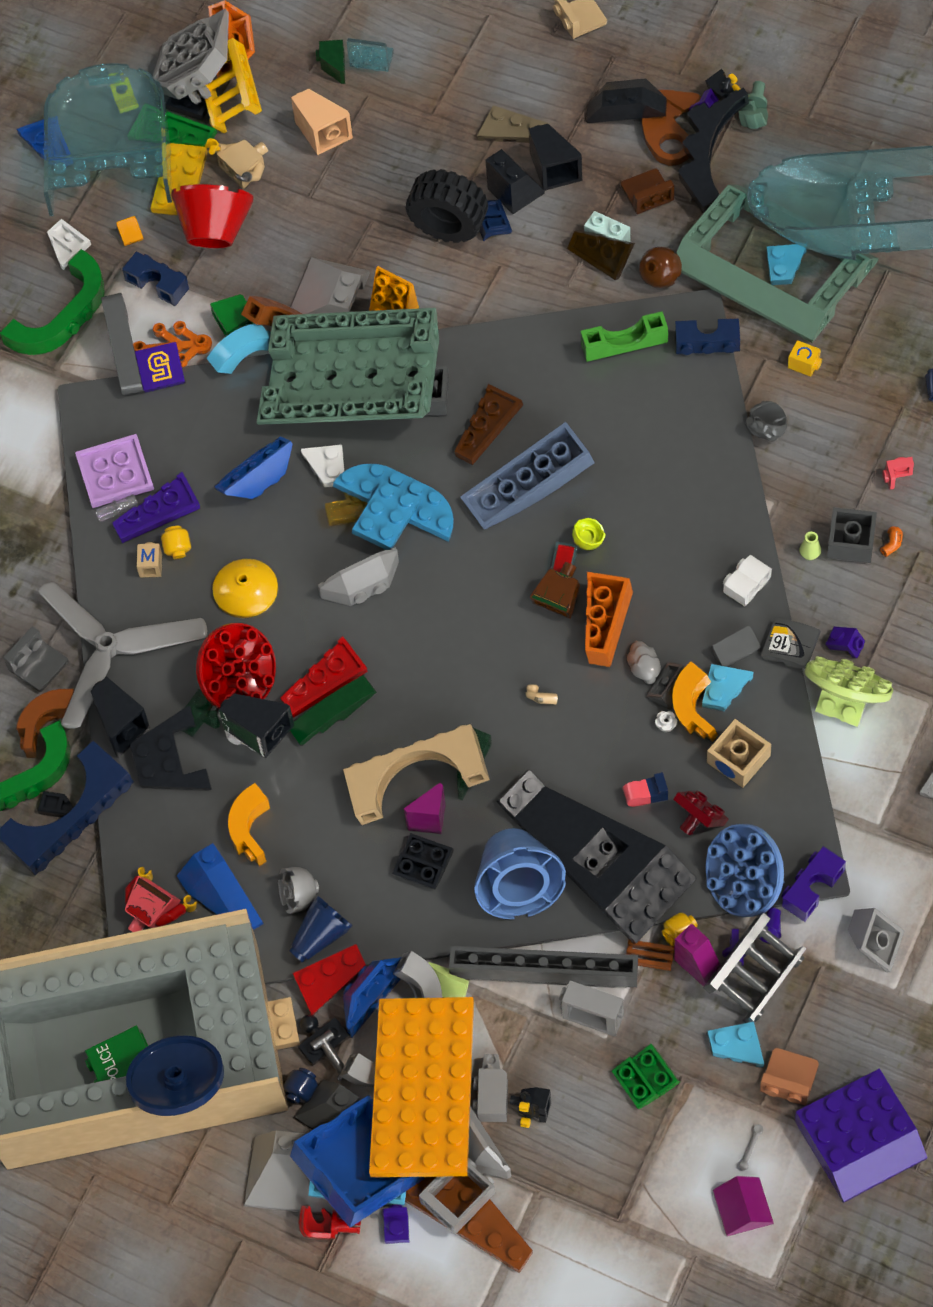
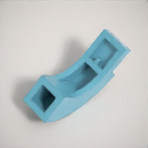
[207,324,271,374]

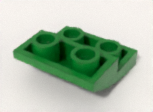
[612,1044,680,1109]

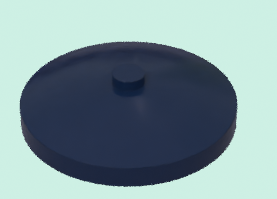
[126,1036,224,1116]

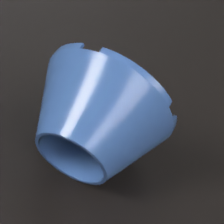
[474,828,566,919]

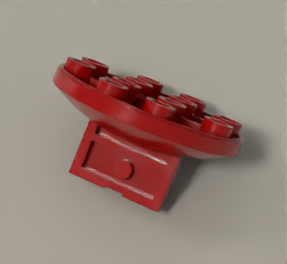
[196,623,276,709]

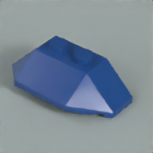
[215,436,293,499]
[343,957,401,1038]

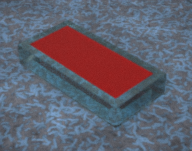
[550,542,578,572]

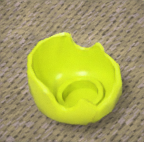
[572,518,605,550]

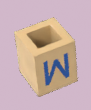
[137,542,162,578]

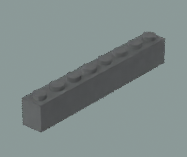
[449,946,638,988]

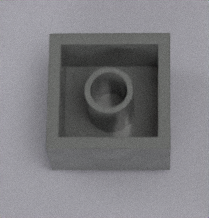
[827,507,877,563]

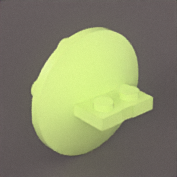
[805,656,893,727]

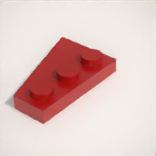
[293,944,366,1015]

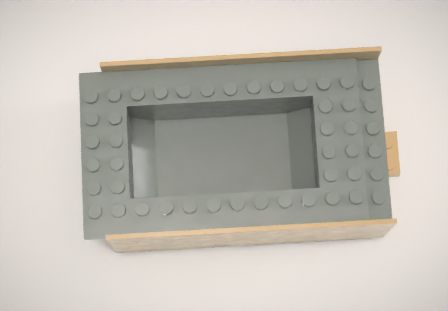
[0,909,300,1170]

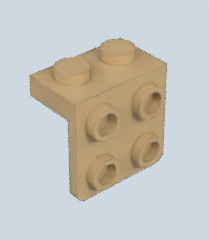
[553,0,607,39]

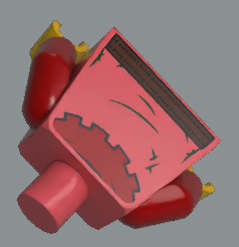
[125,867,197,932]

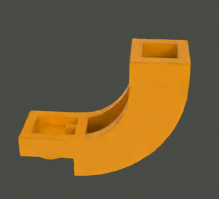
[672,661,719,742]
[228,783,270,866]

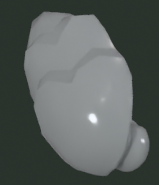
[627,640,661,684]

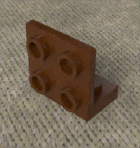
[621,168,674,214]

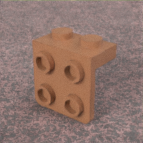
[760,1048,819,1105]

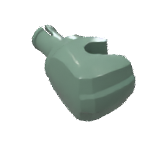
[738,81,768,129]

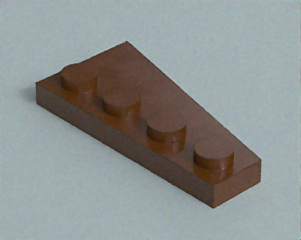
[454,384,523,465]

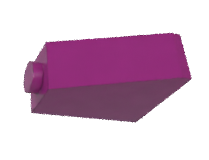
[675,923,720,986]

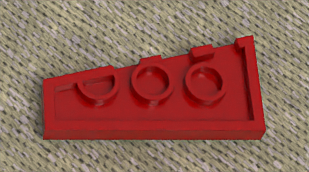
[280,636,368,718]

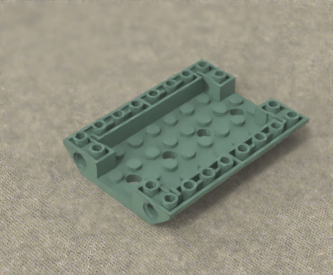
[257,308,439,425]

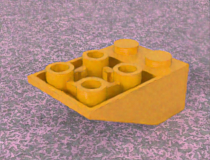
[369,266,419,311]

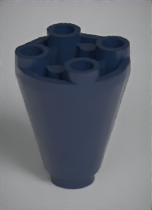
[289,896,353,963]

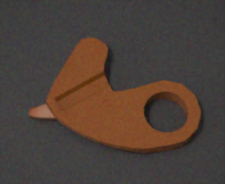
[642,90,701,166]

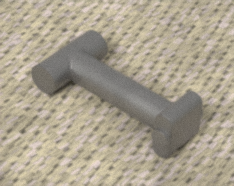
[310,1030,345,1081]

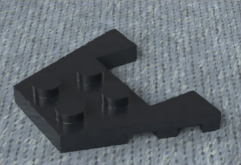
[130,706,212,790]

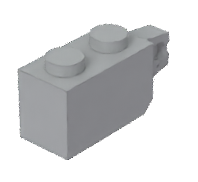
[473,1054,508,1122]

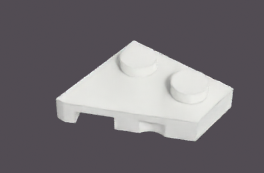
[47,219,91,270]
[301,445,344,488]

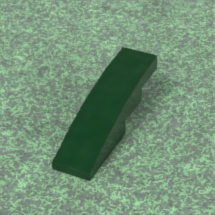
[290,675,377,746]

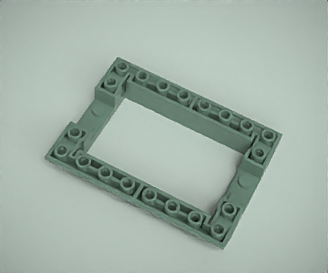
[676,185,879,343]

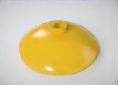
[212,559,278,618]

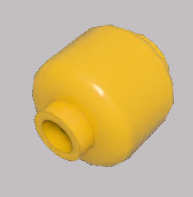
[161,526,191,559]
[662,912,698,946]

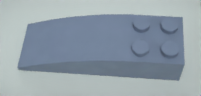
[461,422,594,529]

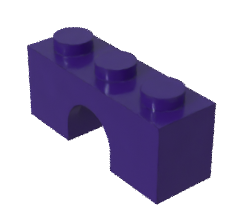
[781,846,846,922]

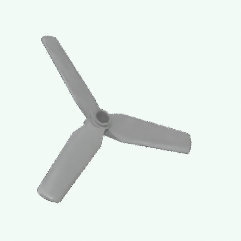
[38,582,208,729]

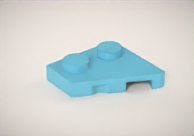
[766,243,807,285]
[702,664,754,711]
[708,1022,764,1068]

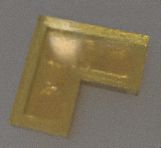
[325,492,368,526]

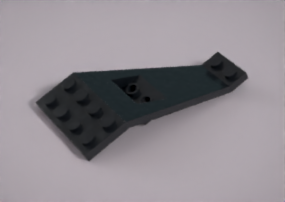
[496,770,697,944]

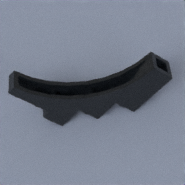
[678,88,749,214]

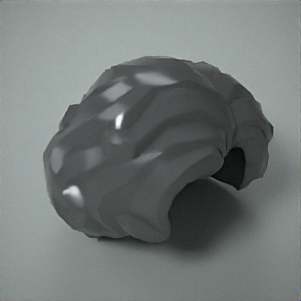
[745,401,787,441]

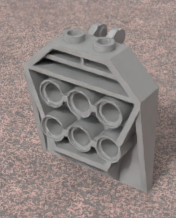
[151,9,229,104]

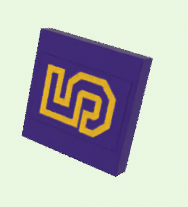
[135,342,186,393]

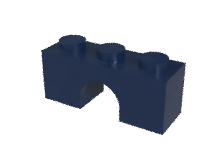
[122,251,189,306]
[675,318,740,355]

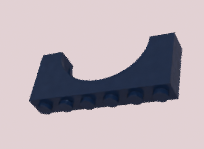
[0,741,134,875]

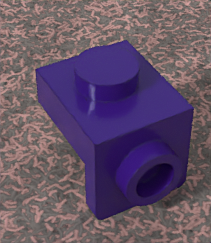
[826,626,865,658]

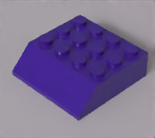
[795,1068,928,1203]

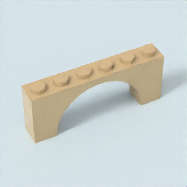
[343,724,490,825]

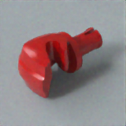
[298,1205,361,1239]

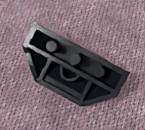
[586,78,667,123]

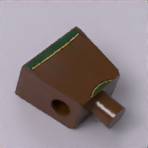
[530,562,580,619]

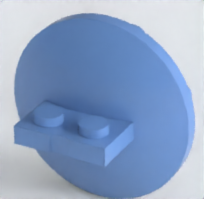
[705,824,785,917]

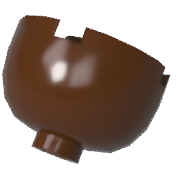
[639,247,682,288]

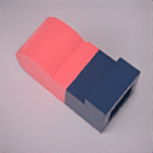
[623,772,668,807]

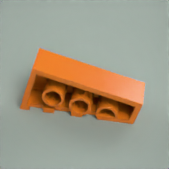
[585,572,633,667]

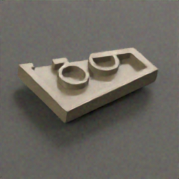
[477,105,549,143]

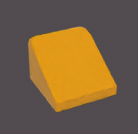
[116,216,144,246]

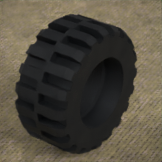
[405,169,488,243]

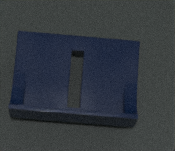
[480,199,512,241]

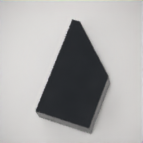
[38,791,74,818]

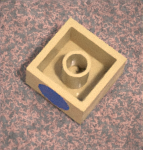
[707,719,771,788]

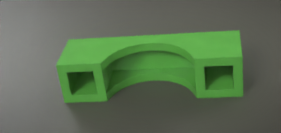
[581,311,668,362]

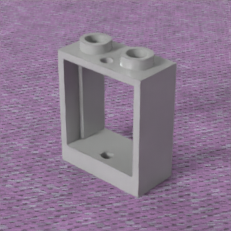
[559,980,624,1037]
[419,1158,495,1235]

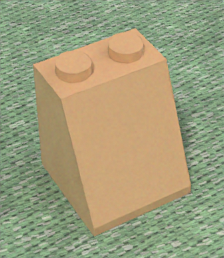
[291,89,353,155]

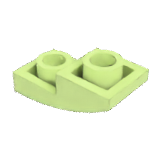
[428,962,469,998]

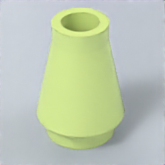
[799,531,821,560]

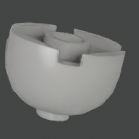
[278,867,319,914]

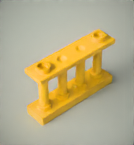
[205,38,262,134]

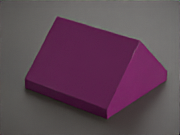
[404,782,446,834]
[713,1176,774,1237]

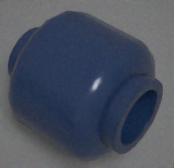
[283,1067,318,1105]

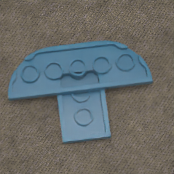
[333,464,454,550]

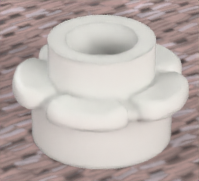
[655,711,677,732]

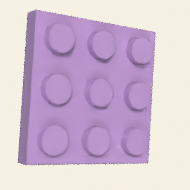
[75,434,154,508]

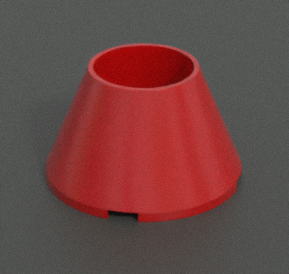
[171,184,254,248]

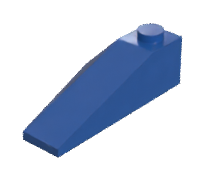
[177,843,263,930]

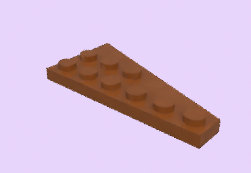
[405,1176,533,1273]

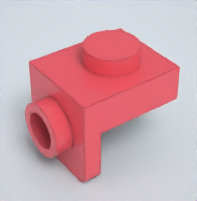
[882,457,914,490]

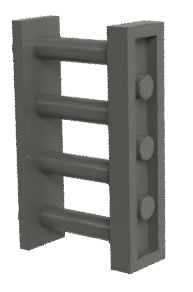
[703,913,806,1023]

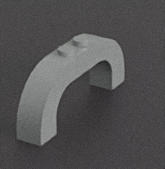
[339,951,442,1087]

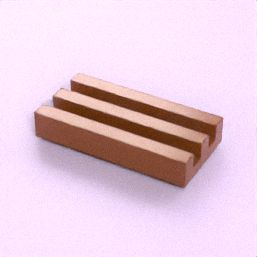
[626,939,675,971]

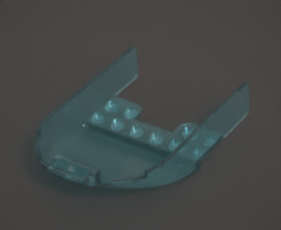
[44,63,172,217]
[747,146,933,260]

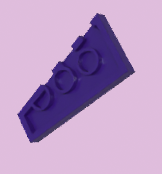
[112,472,200,543]

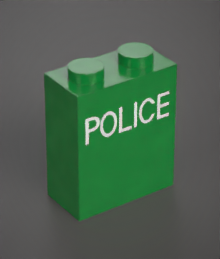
[85,1025,148,1083]

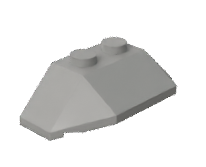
[318,547,399,606]
[468,1106,512,1179]

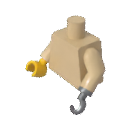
[205,138,268,189]

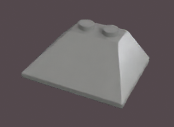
[291,257,370,314]
[244,1131,340,1216]

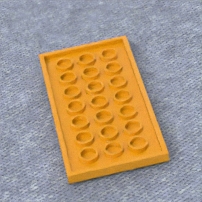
[369,997,474,1177]

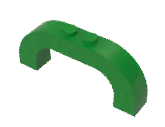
[0,249,105,355]
[0,720,71,811]

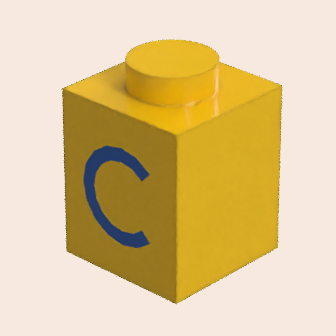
[788,340,822,377]

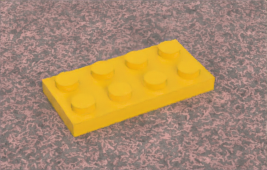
[151,143,208,215]

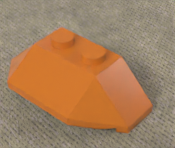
[208,0,255,78]

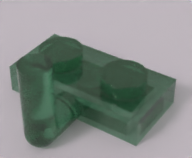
[183,689,220,737]

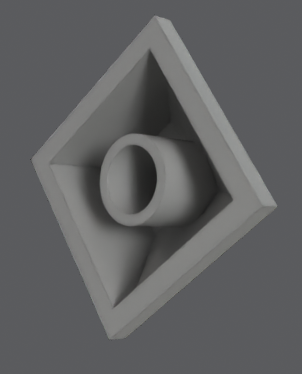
[848,908,904,972]

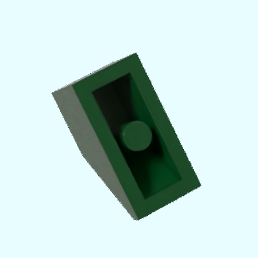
[316,40,345,84]

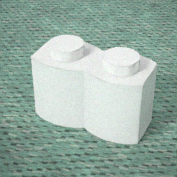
[723,555,772,607]

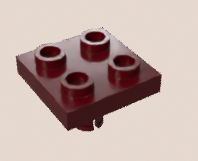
[673,790,729,835]

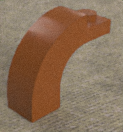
[241,296,302,326]
[17,689,74,758]

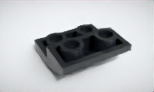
[392,833,454,889]

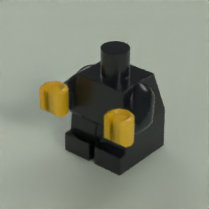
[705,69,740,101]
[510,1087,551,1128]

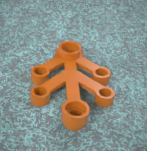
[133,321,212,367]

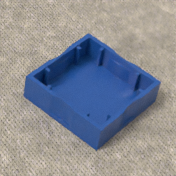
[290,1095,425,1227]

